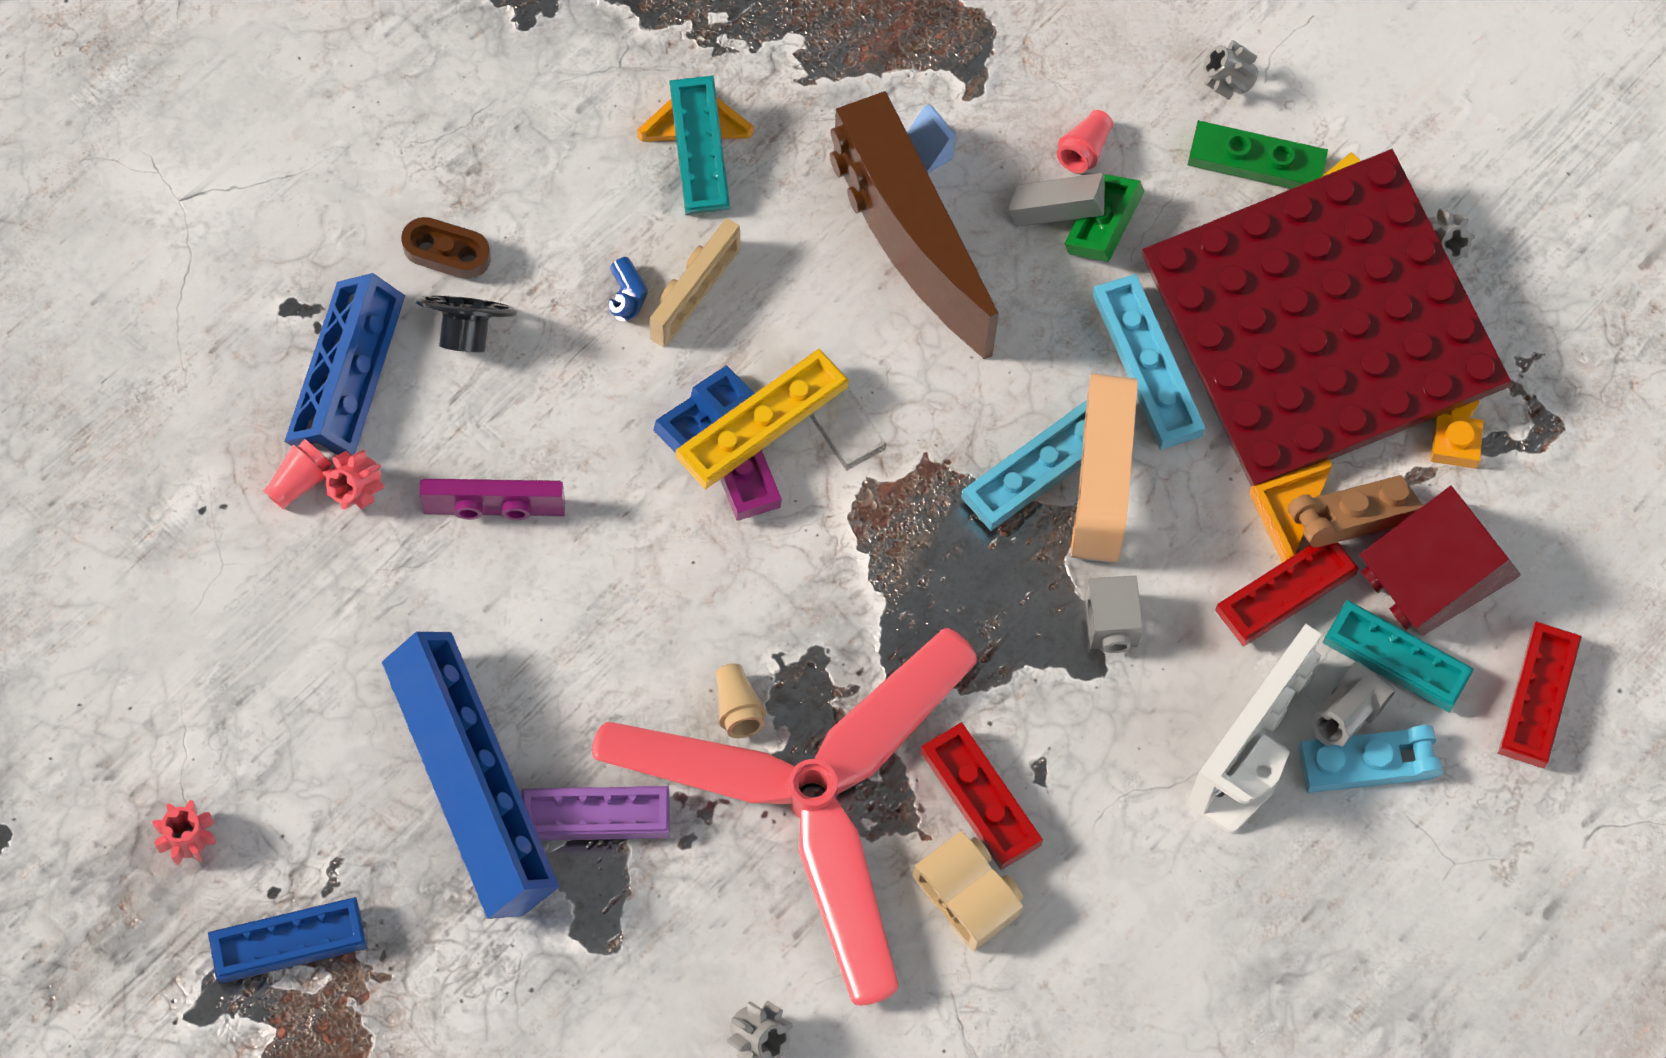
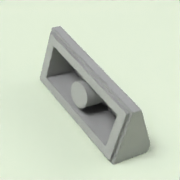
[1009,173,1105,227]

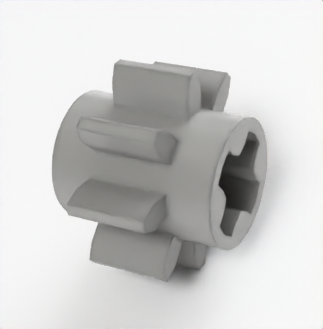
[1203,40,1258,100]
[1428,208,1475,264]
[727,1001,793,1058]

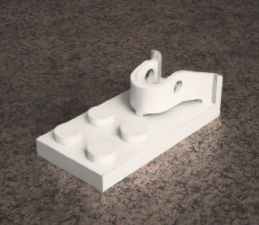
[1187,624,1322,834]

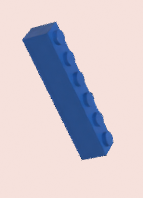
[382,631,560,919]

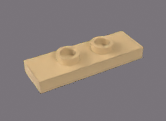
[649,217,741,347]

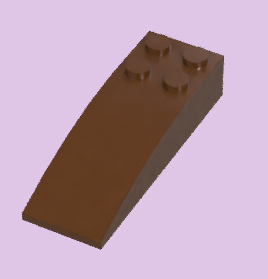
[829,91,999,359]

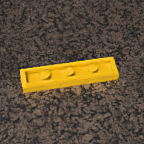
[675,348,849,490]

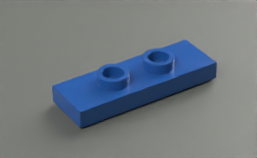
[208,897,368,984]

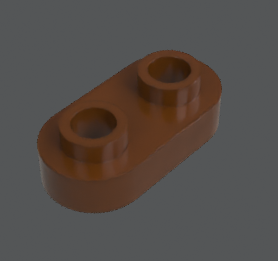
[401,217,491,279]

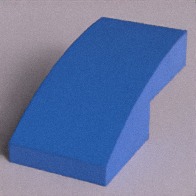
[653,365,755,453]

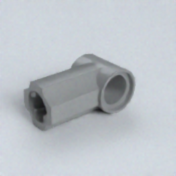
[1310,661,1396,747]

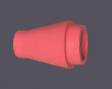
[1057,110,1113,174]
[263,439,332,510]

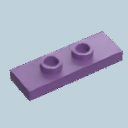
[521,786,670,841]

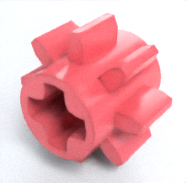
[323,450,385,510]
[152,800,216,865]

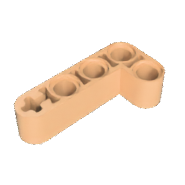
[1071,373,1138,563]

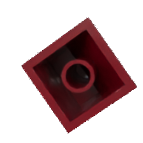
[1359,485,1521,636]

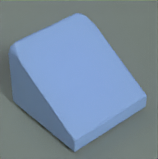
[907,104,955,173]

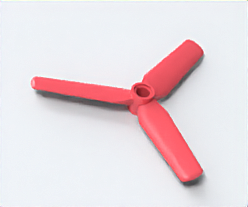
[592,628,977,1006]

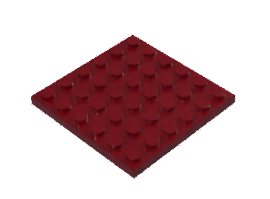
[1142,148,1511,486]

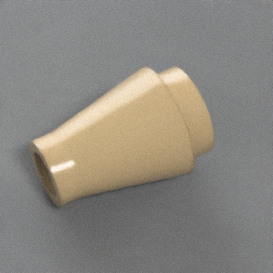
[715,663,766,739]

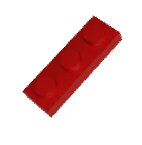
[920,722,1043,870]

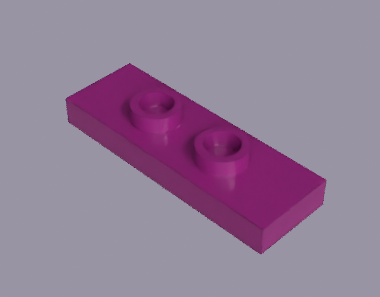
[419,479,565,520]

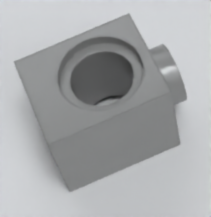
[1085,575,1143,653]

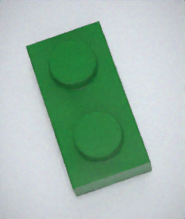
[1064,174,1145,262]

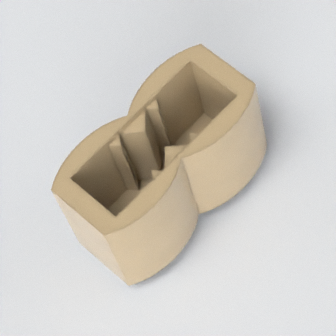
[912,831,1023,951]

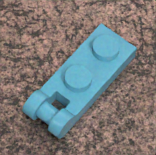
[1298,725,1443,793]

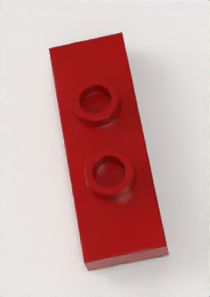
[1215,542,1359,647]
[1497,621,1582,769]

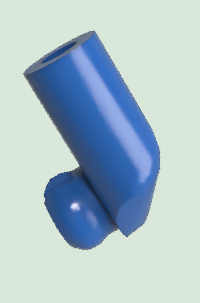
[608,257,648,321]

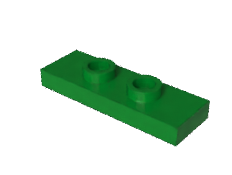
[1187,120,1328,189]

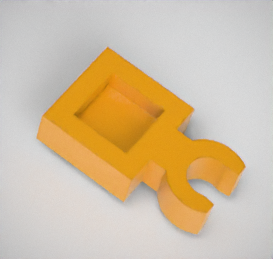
[1430,399,1484,469]

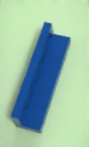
[284,273,406,456]

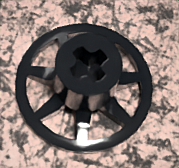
[416,295,517,352]

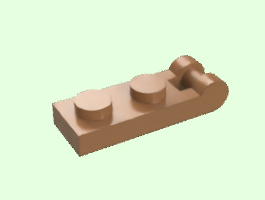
[1287,475,1423,548]

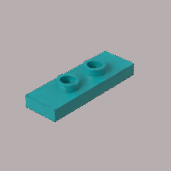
[669,75,730,215]
[1322,600,1474,713]

